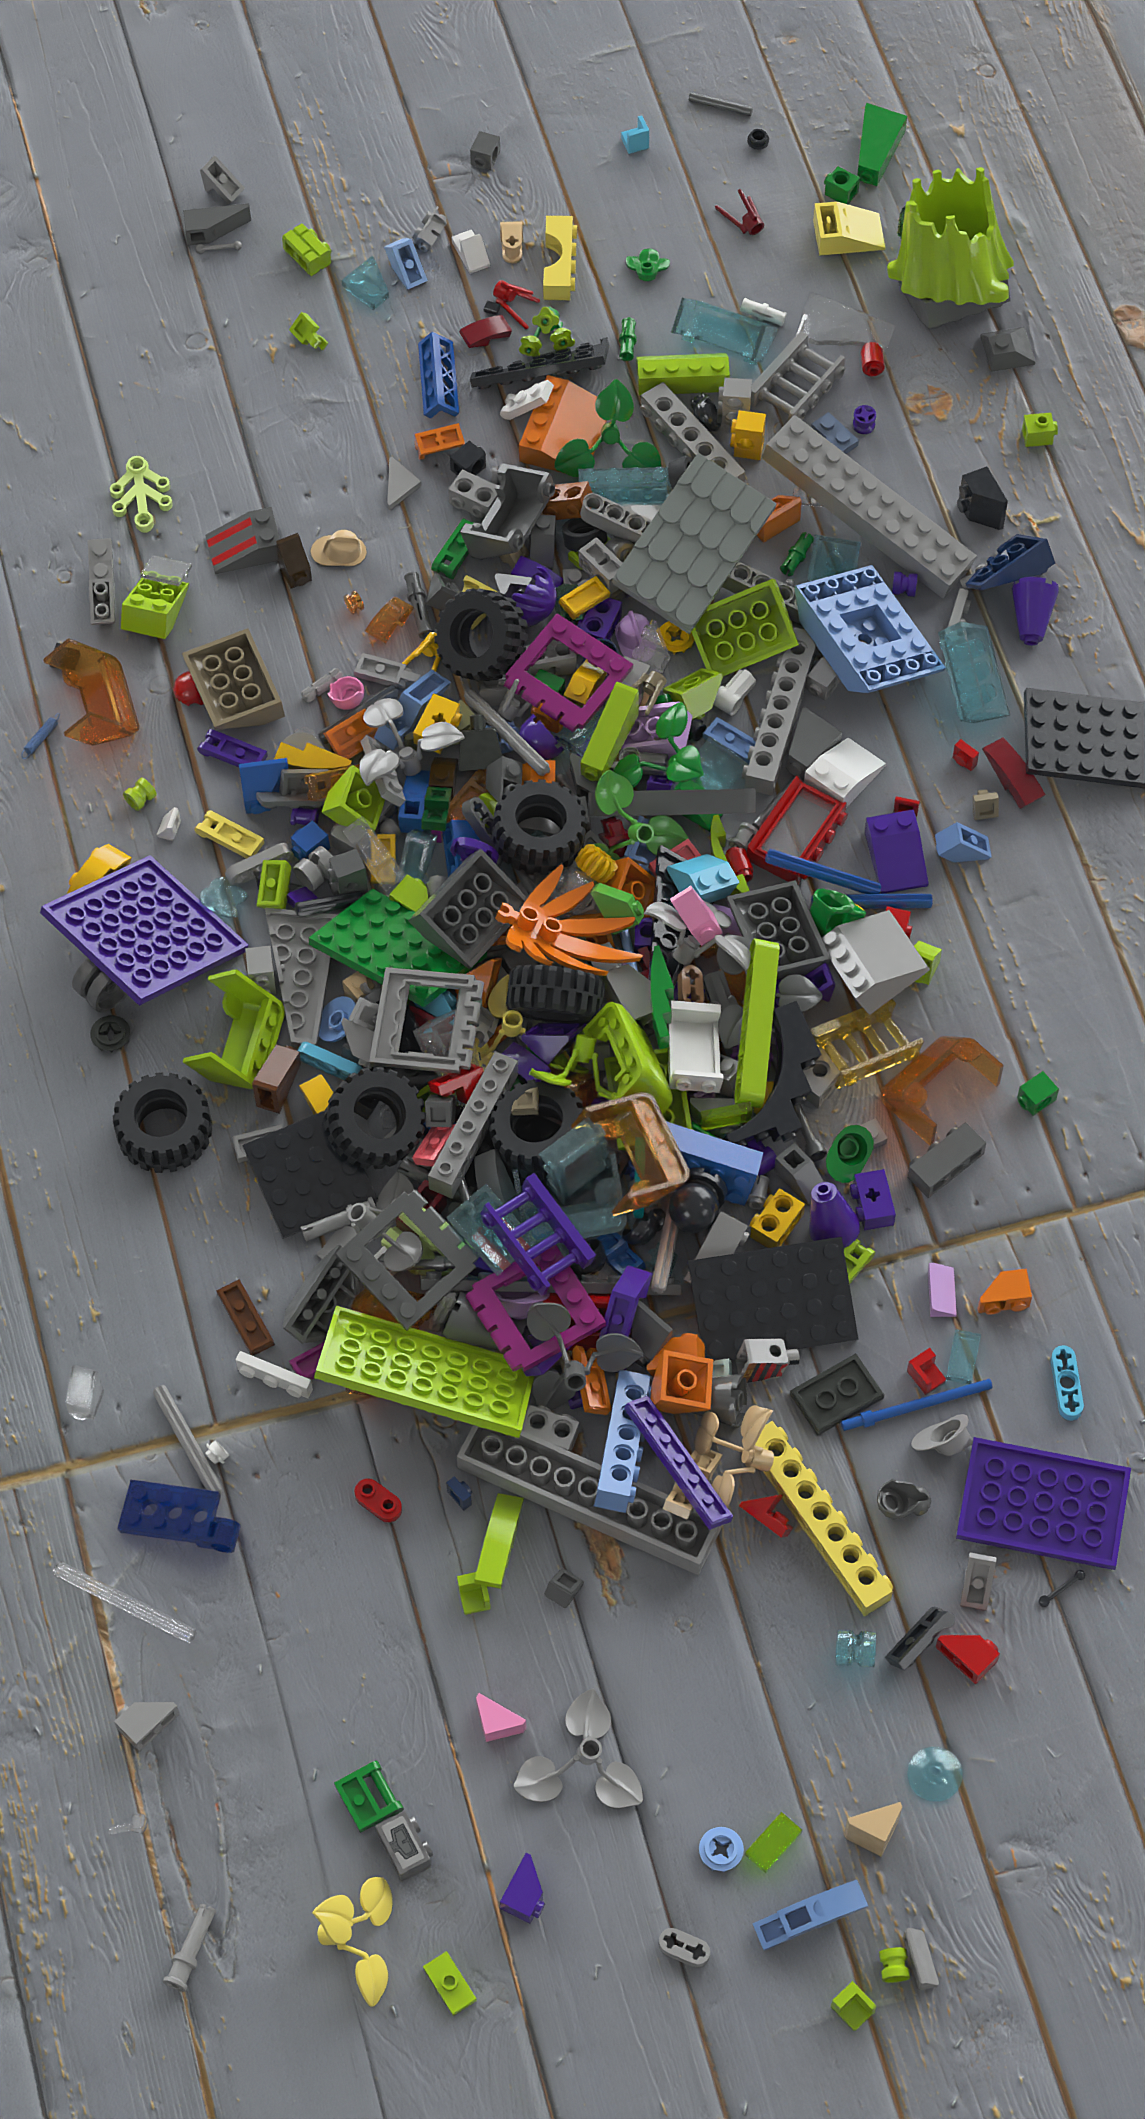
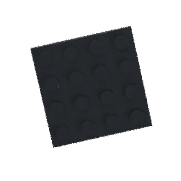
[242,1110,377,1239]

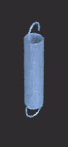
[21,713,60,759]

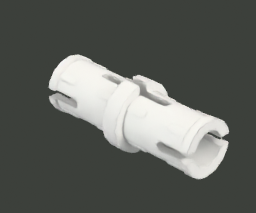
[740,298,787,327]

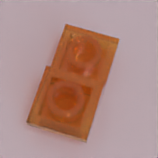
[365,597,414,644]

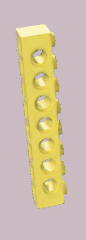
[755,1421,893,1617]

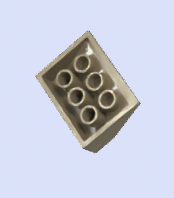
[182,628,285,730]

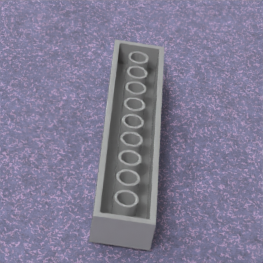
[762,415,977,599]
[457,1425,721,1576]

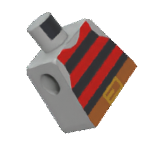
[735,1339,800,1383]

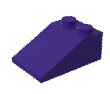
[864,810,929,894]

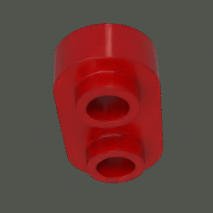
[354,1478,402,1523]

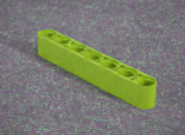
[734,938,780,1108]

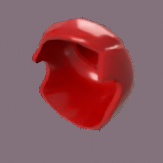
[173,671,204,706]

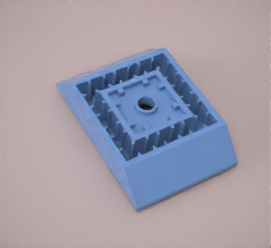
[795,565,946,693]

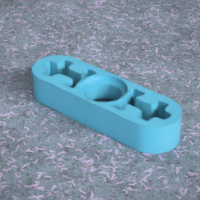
[297,1042,363,1081]
[1051,1345,1084,1421]

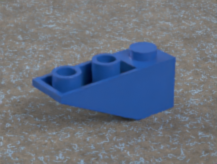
[398,770,430,834]

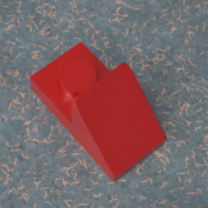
[428,1064,484,1104]
[739,1494,793,1537]

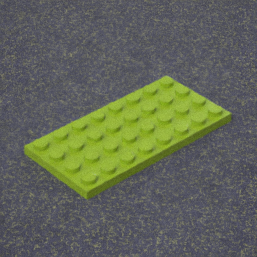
[314,1306,534,1438]

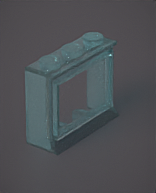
[539,1118,611,1204]

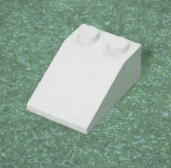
[804,738,886,808]

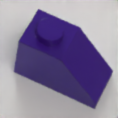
[500,1853,545,1924]

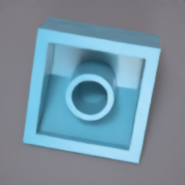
[666,854,740,903]

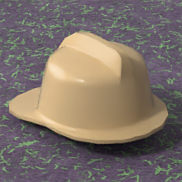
[311,530,367,566]

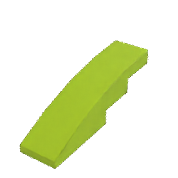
[475,1493,524,1589]

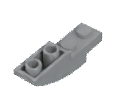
[88,538,115,625]

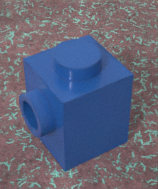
[290,820,331,860]

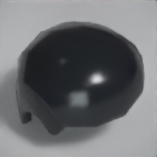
[570,1239,606,1276]

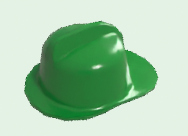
[826,1125,874,1183]

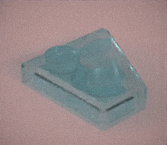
[341,256,389,310]

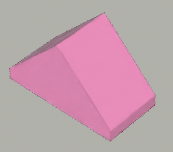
[476,1693,526,1742]

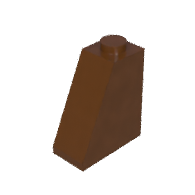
[252,1045,301,1114]

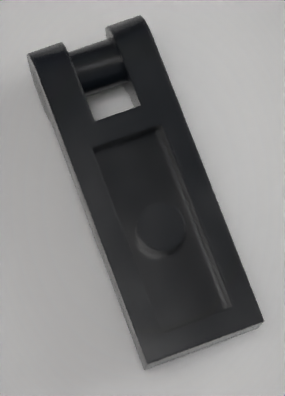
[885,1607,955,1671]

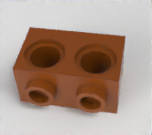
[542,481,593,520]

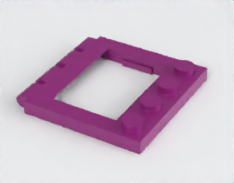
[504,614,634,732]
[466,1245,606,1372]

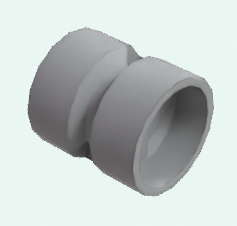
[293,846,333,892]

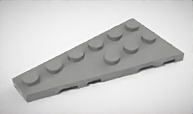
[265,908,337,1047]

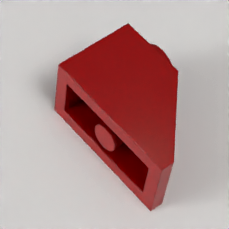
[935,1635,1000,1684]

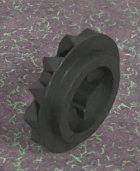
[90,1015,131,1053]

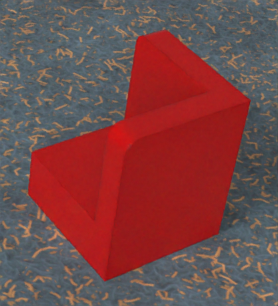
[907,1348,946,1395]

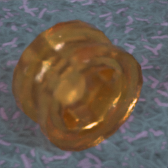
[344,590,364,615]

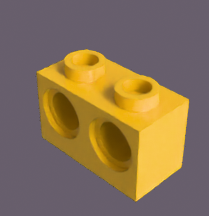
[749,1188,805,1248]

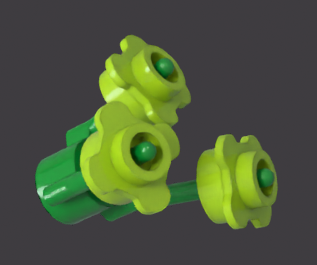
[519,307,575,357]

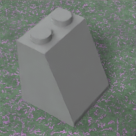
[605,964,675,1037]

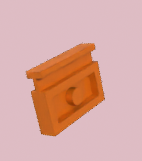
[323,708,377,759]

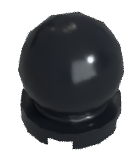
[668,1167,728,1234]

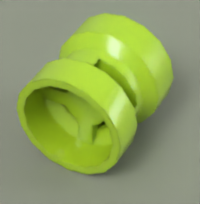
[123,777,157,811]
[879,1947,910,1983]

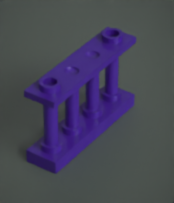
[480,1173,596,1296]

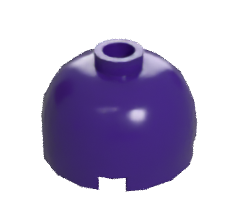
[519,714,565,760]

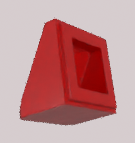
[893,796,920,817]

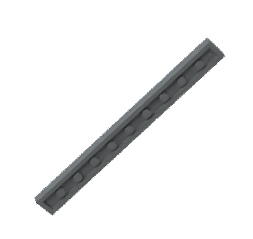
[420,1271,681,1295]

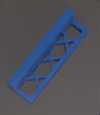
[418,332,459,418]

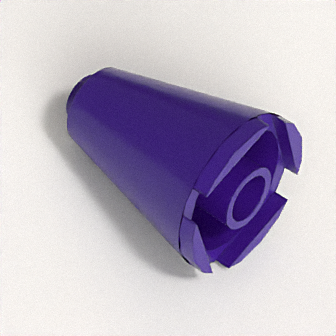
[1012,577,1059,646]
[809,1182,860,1248]

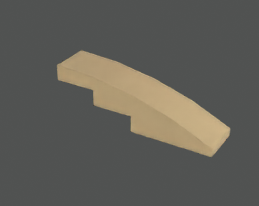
[663,1449,722,1519]

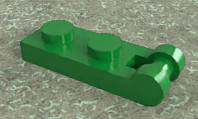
[431,518,473,580]

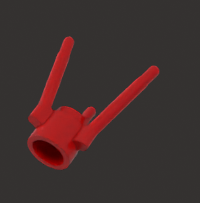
[493,280,540,329]

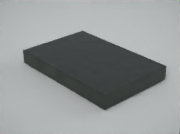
[789,1353,884,1436]

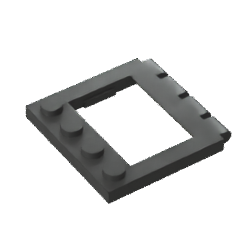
[335,1189,480,1331]

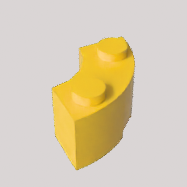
[67,844,132,894]

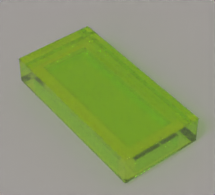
[700,1101,752,1130]
[745,1812,802,1873]

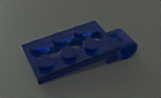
[117,1480,241,1553]

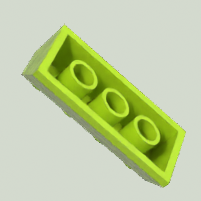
[636,353,730,396]

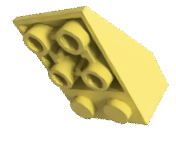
[813,202,885,256]

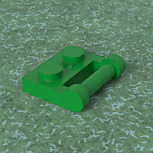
[334,1761,404,1833]

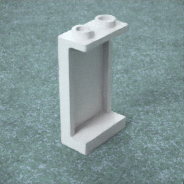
[667,1000,723,1093]

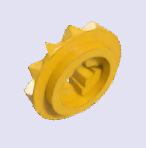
[657,621,695,655]

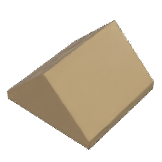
[844,1802,902,1857]

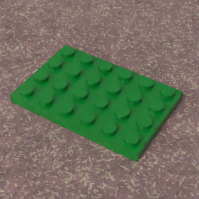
[309,889,487,1007]

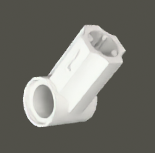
[713,669,756,716]

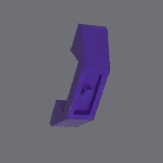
[599,1266,653,1372]

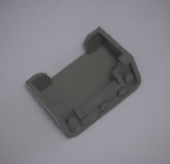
[460,463,555,560]

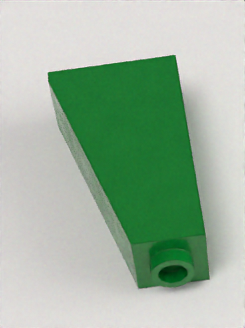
[857,103,907,186]

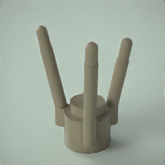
[630,671,667,716]

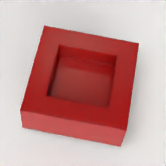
[952,739,979,771]

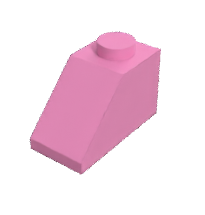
[670,886,723,946]

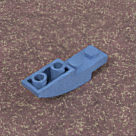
[752,1880,868,1951]

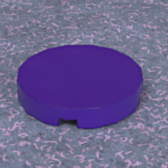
[450,837,499,864]

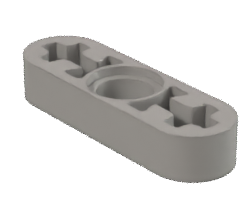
[225,843,294,886]

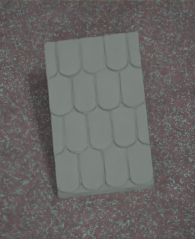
[611,453,777,634]

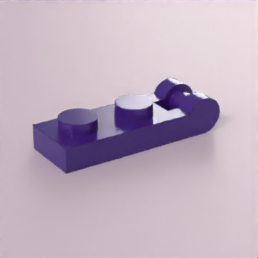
[197,729,268,767]

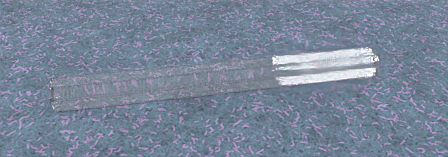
[53,1561,197,1643]

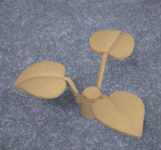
[695,1405,774,1508]

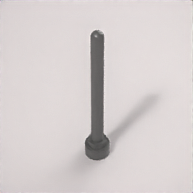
[772,1056,827,1162]

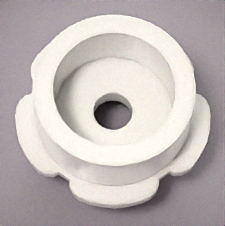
[205,1440,229,1464]

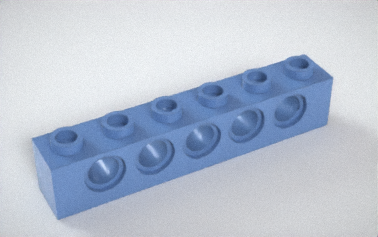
[594,1370,651,1513]

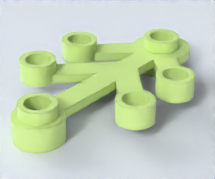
[110,456,173,533]

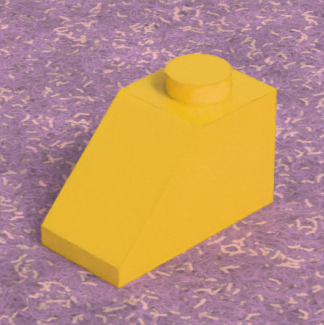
[564,659,607,707]

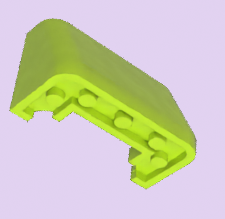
[583,1002,673,1117]

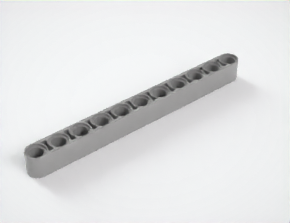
[580,493,801,624]

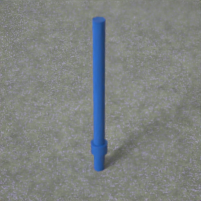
[841,1379,993,1431]

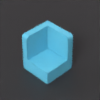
[621,115,649,154]

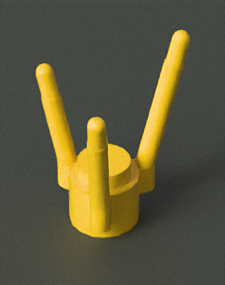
[402,632,441,672]

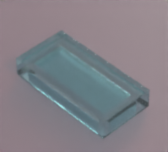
[946,1329,981,1384]

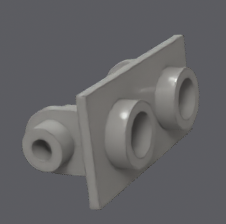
[411,206,447,252]

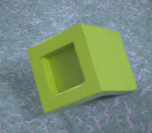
[457,1572,491,1615]
[831,1981,877,2031]

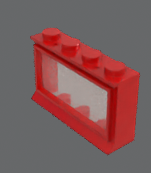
[747,775,848,884]

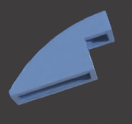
[374,669,451,750]

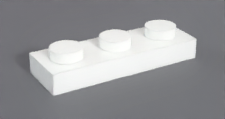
[236,1351,313,1398]

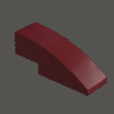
[982,737,1046,809]

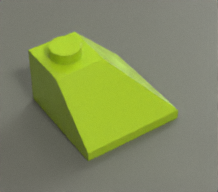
[662,668,723,720]
[322,765,386,832]

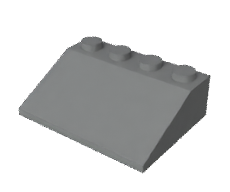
[822,910,930,1015]

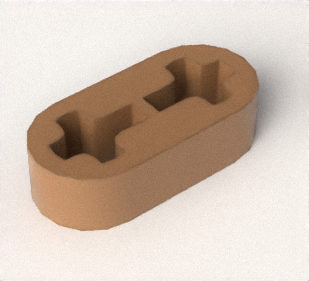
[677,965,704,1003]

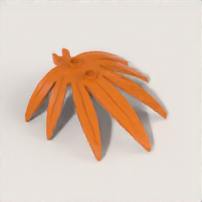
[495,864,643,976]

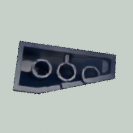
[965,534,1055,590]

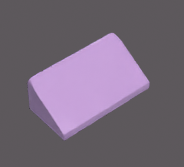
[928,1263,957,1317]

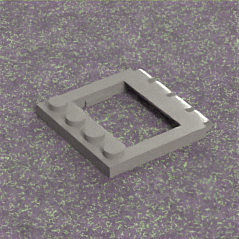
[369,967,484,1074]

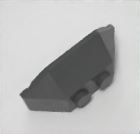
[282,1245,360,1344]

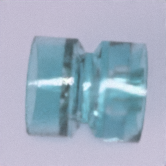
[836,1629,876,1667]

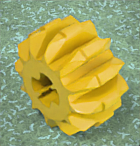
[575,844,618,884]

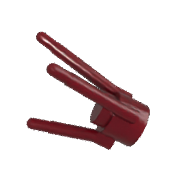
[715,189,764,235]

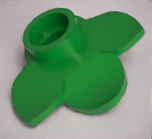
[626,248,670,281]

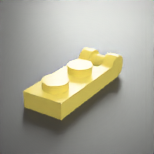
[194,810,264,858]

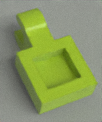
[289,312,328,350]

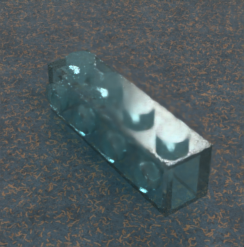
[578,467,672,503]

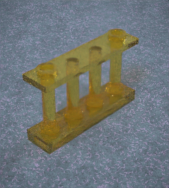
[810,998,924,1089]

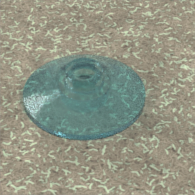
[907,1747,963,1801]

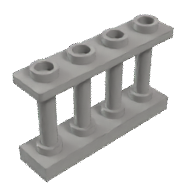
[751,331,846,421]

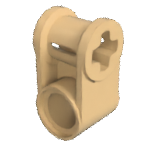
[500,221,523,264]

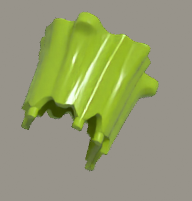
[887,167,1014,305]

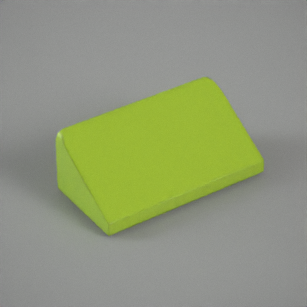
[257,860,292,910]

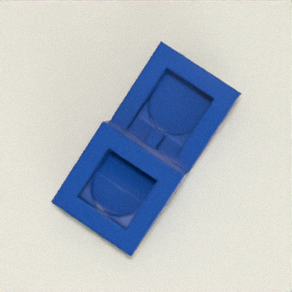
[596,1228,646,1275]

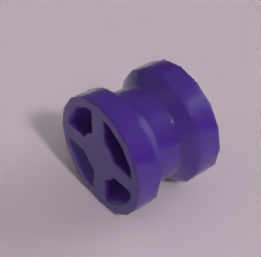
[853,405,876,434]

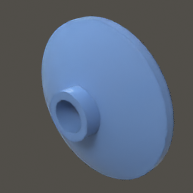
[319,996,356,1042]

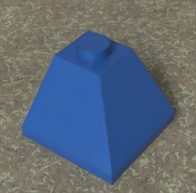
[239,758,288,814]

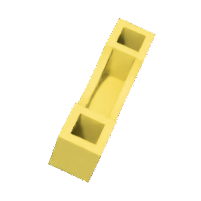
[543,216,577,300]

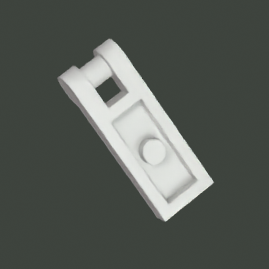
[500,380,554,420]

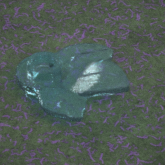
[200,876,248,918]

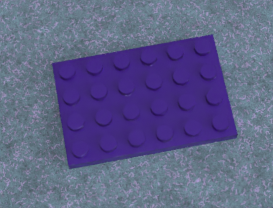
[956,1437,1131,1570]

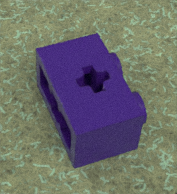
[850,1169,896,1231]

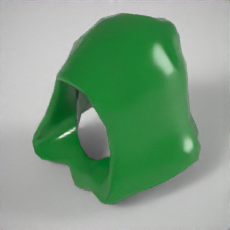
[809,888,866,938]

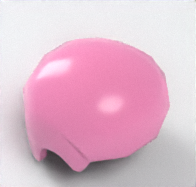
[327,676,365,710]

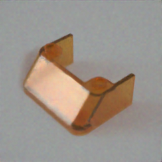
[43,638,140,746]
[881,1036,1004,1146]
[571,1092,690,1216]

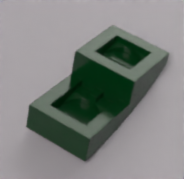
[421,787,452,831]

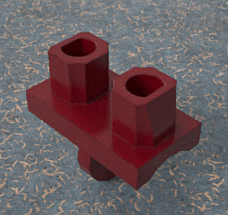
[598,816,630,857]

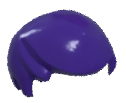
[512,566,557,628]

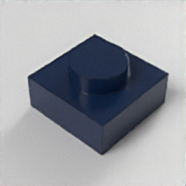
[446,1476,472,1511]

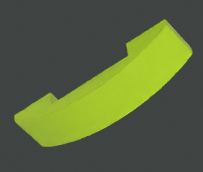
[710,815,750,895]

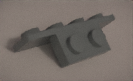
[256,769,330,809]

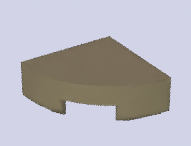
[511,1087,539,1115]

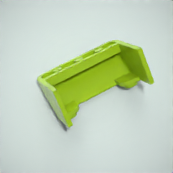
[183,969,285,1089]

